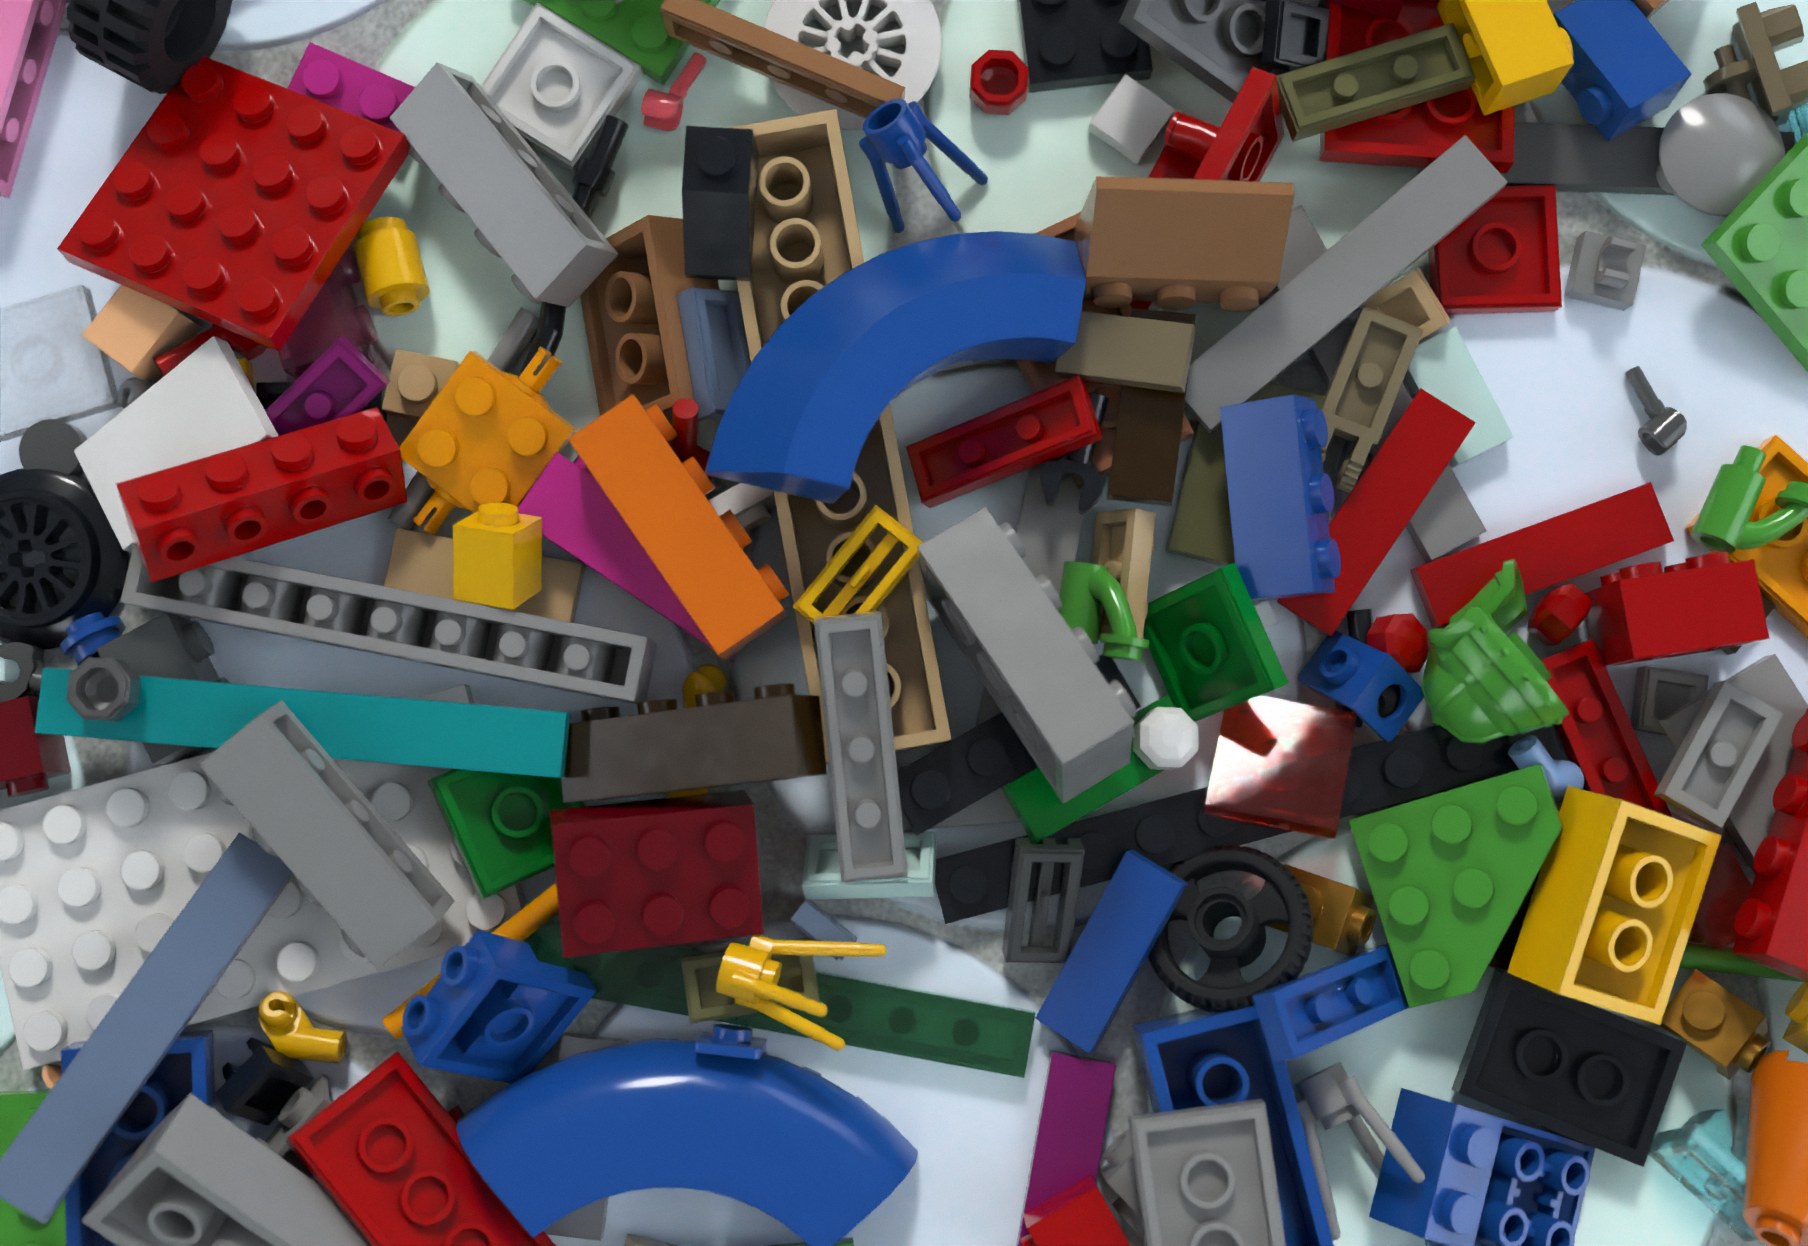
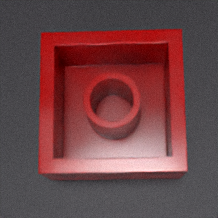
[1585,552,1769,667]

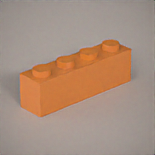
[568,394,790,661]

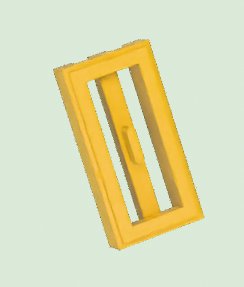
[793,505,924,626]

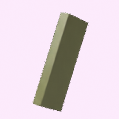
[1276,23,1476,142]

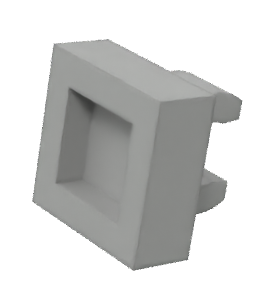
[1564,231,1646,311]

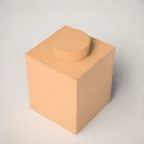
[82,285,201,382]

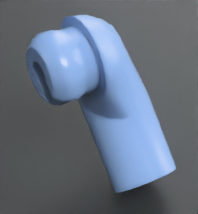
[1508,735,1584,802]

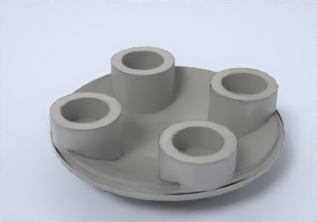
[1656,93,1785,217]

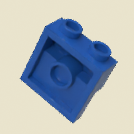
[401,930,597,1083]

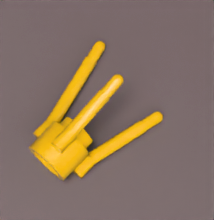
[716,935,887,1051]

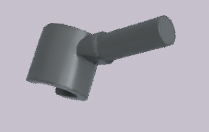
[1625,366,1687,456]

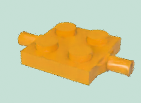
[399,346,578,535]

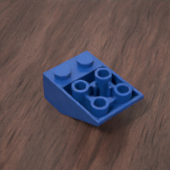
[1369,1088,1595,1246]

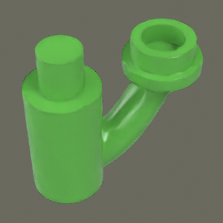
[1690,445,1808,553]
[1058,561,1149,661]

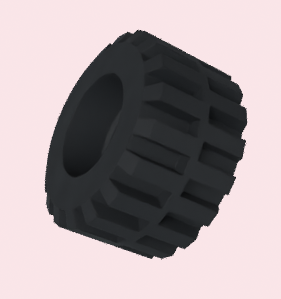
[67,0,233,94]

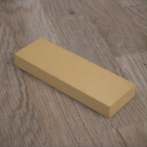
[384,528,586,623]

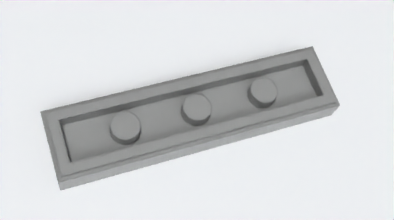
[814,611,908,883]

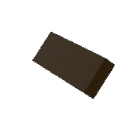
[1108,308,1196,507]

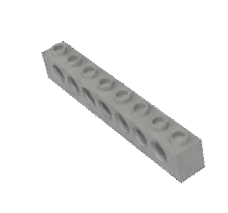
[120,543,657,704]

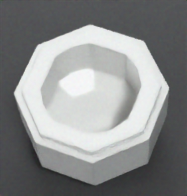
[1133,707,1198,770]

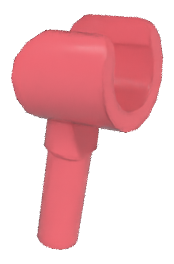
[641,52,707,131]

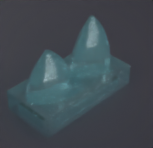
[1648,1109,1759,1242]

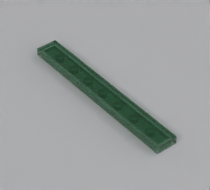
[523,921,1036,1078]

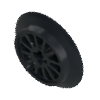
[0,468,129,650]

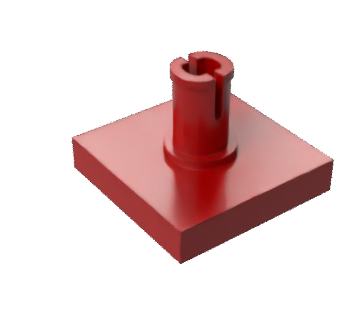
[1163,67,1284,182]

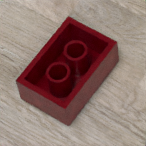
[549,790,764,958]

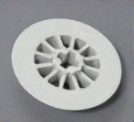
[764,0,942,130]

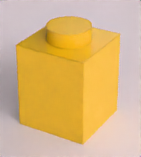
[453,503,542,610]

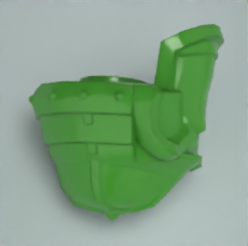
[1421,558,1569,743]

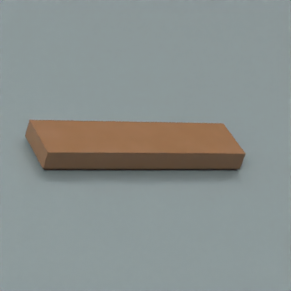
[660,0,905,119]

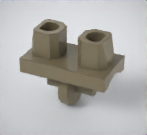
[1703,2,1808,127]

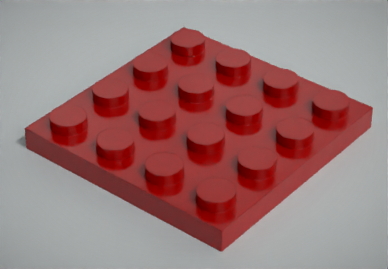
[57,56,410,352]

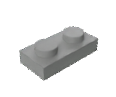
[1654,680,1784,828]

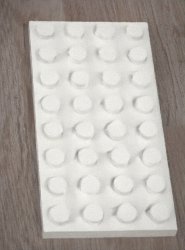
[0,684,525,1071]

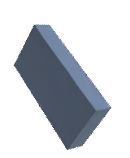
[677,287,751,420]

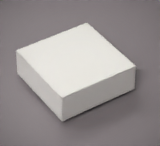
[1088,74,1176,165]

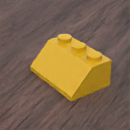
[1507,786,1722,1025]

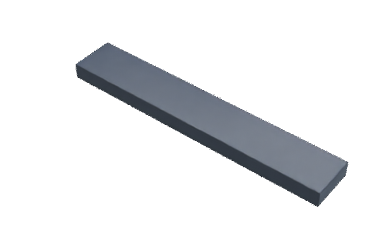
[0,832,294,1223]

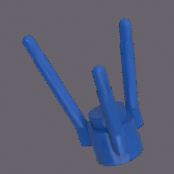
[859,98,988,233]

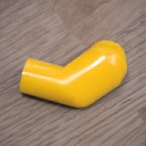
[258,991,347,1064]

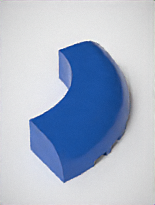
[456,1039,918,1246]

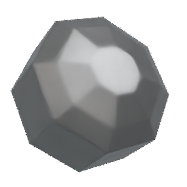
[66,657,141,721]

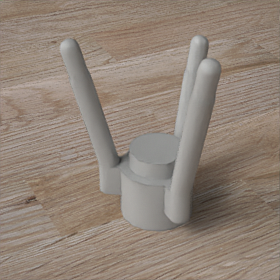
[1295,1062,1425,1240]

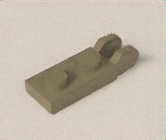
[1320,306,1423,493]

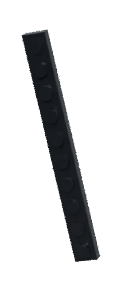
[935,725,1563,924]

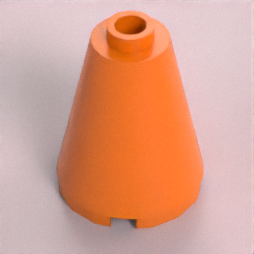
[1743,1050,1808,1246]

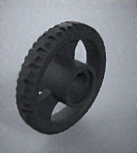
[1148,845,1314,1012]

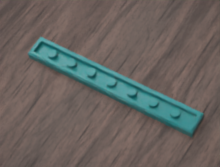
[35,667,571,778]

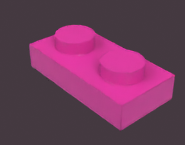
[287,42,415,133]

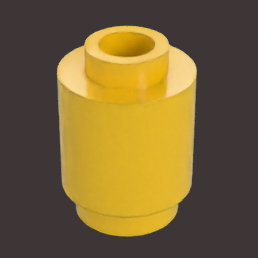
[353,217,430,316]

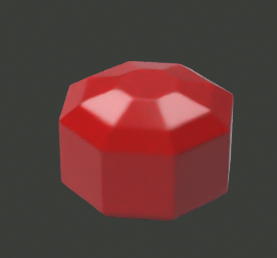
[969,50,1029,115]
[1527,583,1593,646]
[1366,613,1429,674]

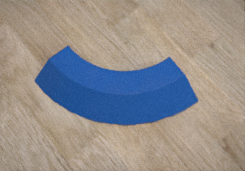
[704,231,1086,504]

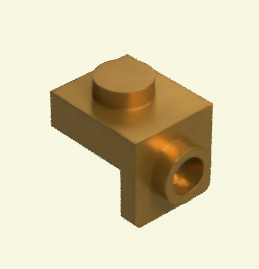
[1266,864,1376,956]
[1659,969,1771,1080]

